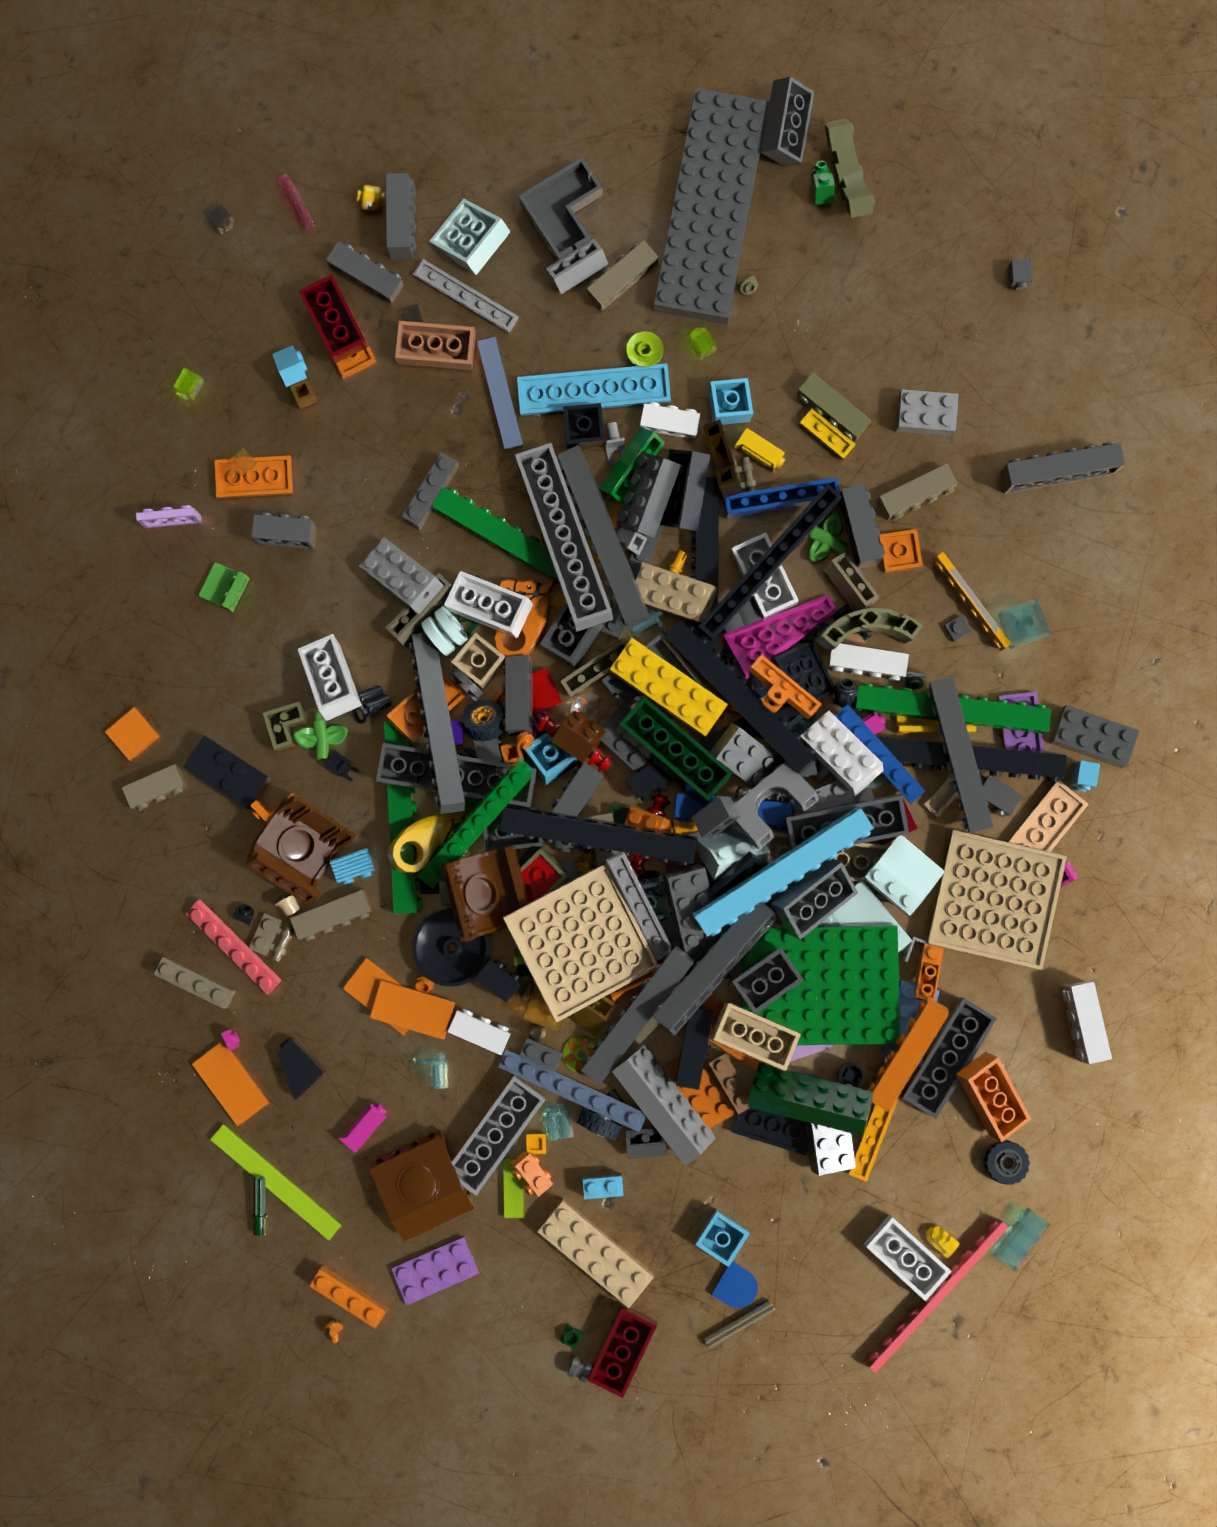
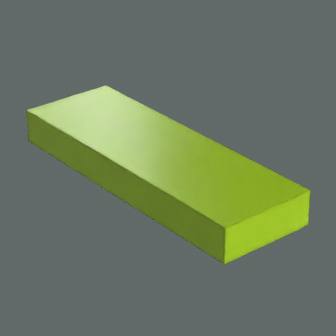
[503,1158,524,1218]

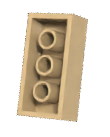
[636,562,718,624]
[710,1003,801,1071]

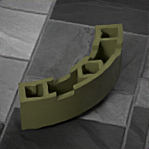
[824,118,875,218]
[814,608,923,652]

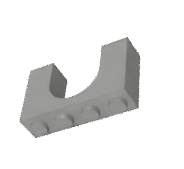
[733,761,819,850]

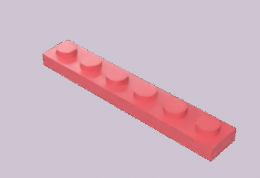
[186,900,282,995]

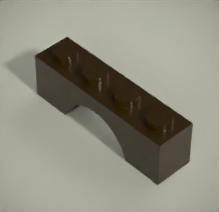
[703,420,743,498]

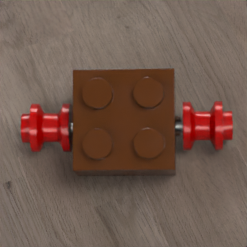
[537,710,612,773]

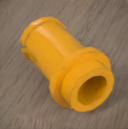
[668,550,688,574]

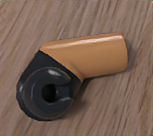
[844,631,872,644]

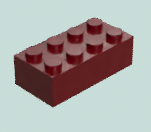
[298,274,369,363]
[587,1304,657,1398]

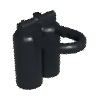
[353,685,392,724]

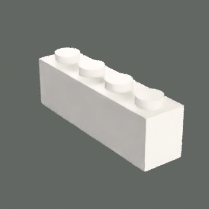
[828,643,909,681]

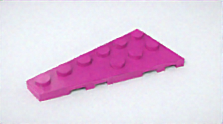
[723,595,836,679]

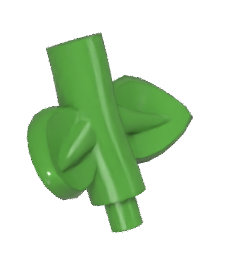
[808,512,849,562]
[293,713,348,760]

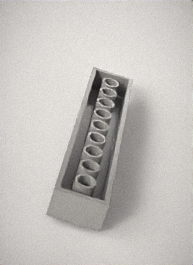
[515,443,613,632]

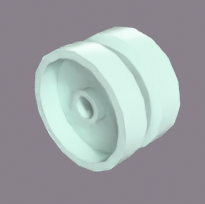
[421,606,469,656]

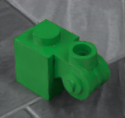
[811,161,835,205]

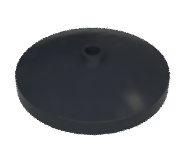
[412,909,490,987]

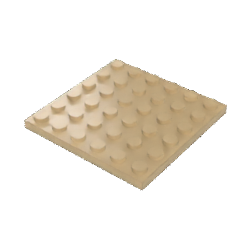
[927,830,1067,970]
[502,863,657,1023]

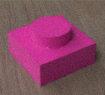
[221,1029,240,1051]

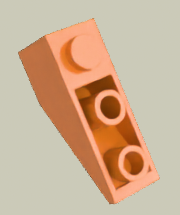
[915,943,944,1001]

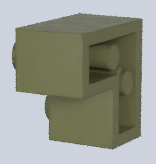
[263,701,308,752]

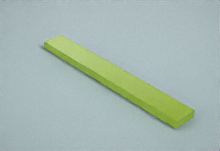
[210,1124,342,1240]

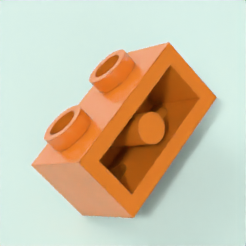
[509,1152,553,1197]

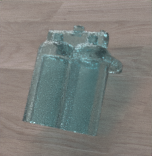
[631,610,667,636]
[414,1053,449,1089]
[543,1104,574,1141]

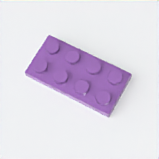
[997,692,1045,753]
[391,1237,479,1305]

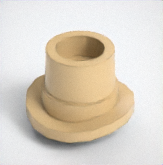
[273,892,300,916]

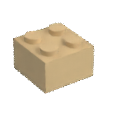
[451,633,505,689]

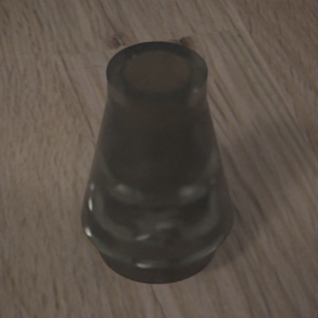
[527,1022,546,1041]

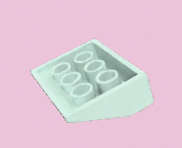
[819,880,912,952]

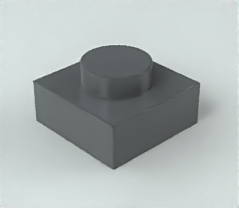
[944,615,971,642]

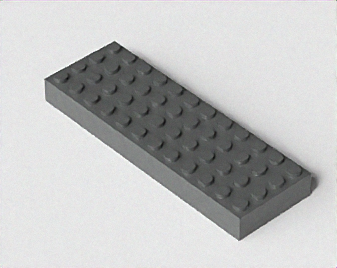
[654,88,770,325]

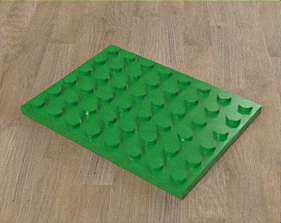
[741,925,900,1046]

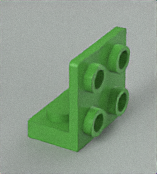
[199,562,250,612]

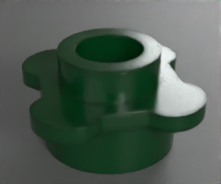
[560,1325,583,1349]

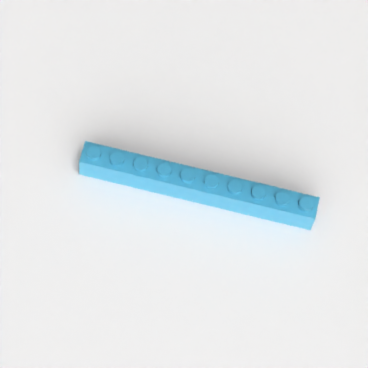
[693,807,874,937]

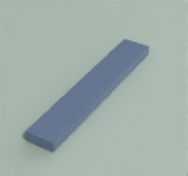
[477,337,523,450]

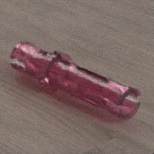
[278,174,315,229]

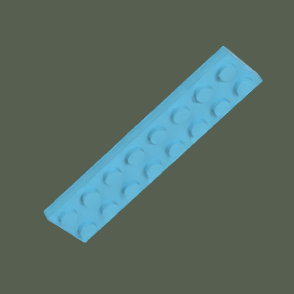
[517,363,671,416]

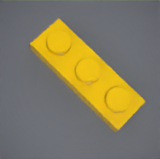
[800,408,856,460]

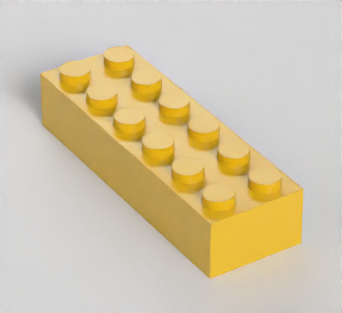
[610,638,728,738]

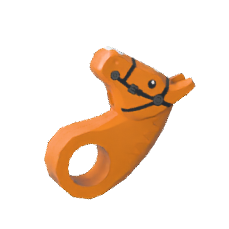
[495,578,556,657]

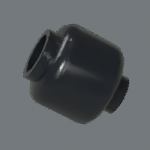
[833,679,858,708]

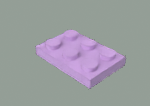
[136,505,202,528]

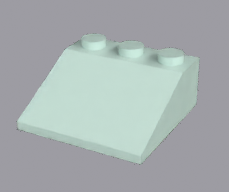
[429,199,510,275]
[689,823,770,880]
[863,835,945,916]

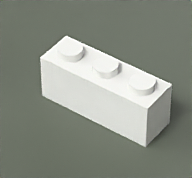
[640,402,700,440]
[448,1008,511,1055]

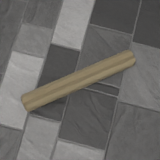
[704,1301,775,1348]

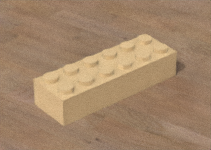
[538,1199,654,1308]

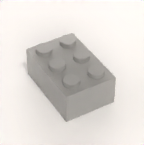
[896,389,959,437]

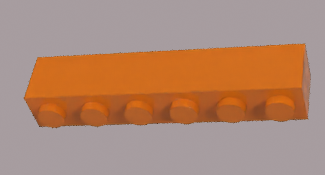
[867,997,949,1112]

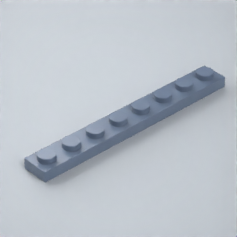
[498,1049,647,1132]

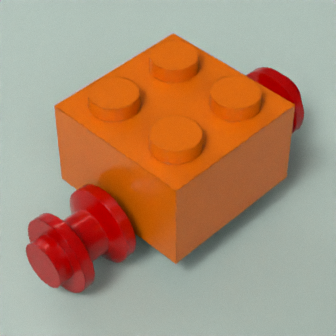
[624,793,672,875]

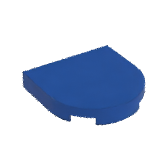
[711,1261,758,1308]

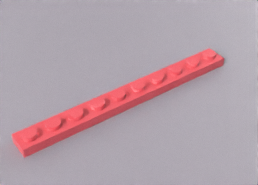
[868,1219,1009,1373]

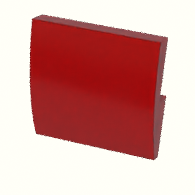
[532,668,562,716]

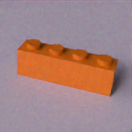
[309,1266,388,1329]

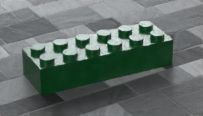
[616,697,733,806]
[748,1063,874,1136]

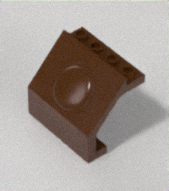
[245,795,356,904]
[441,845,529,942]
[369,1129,475,1241]

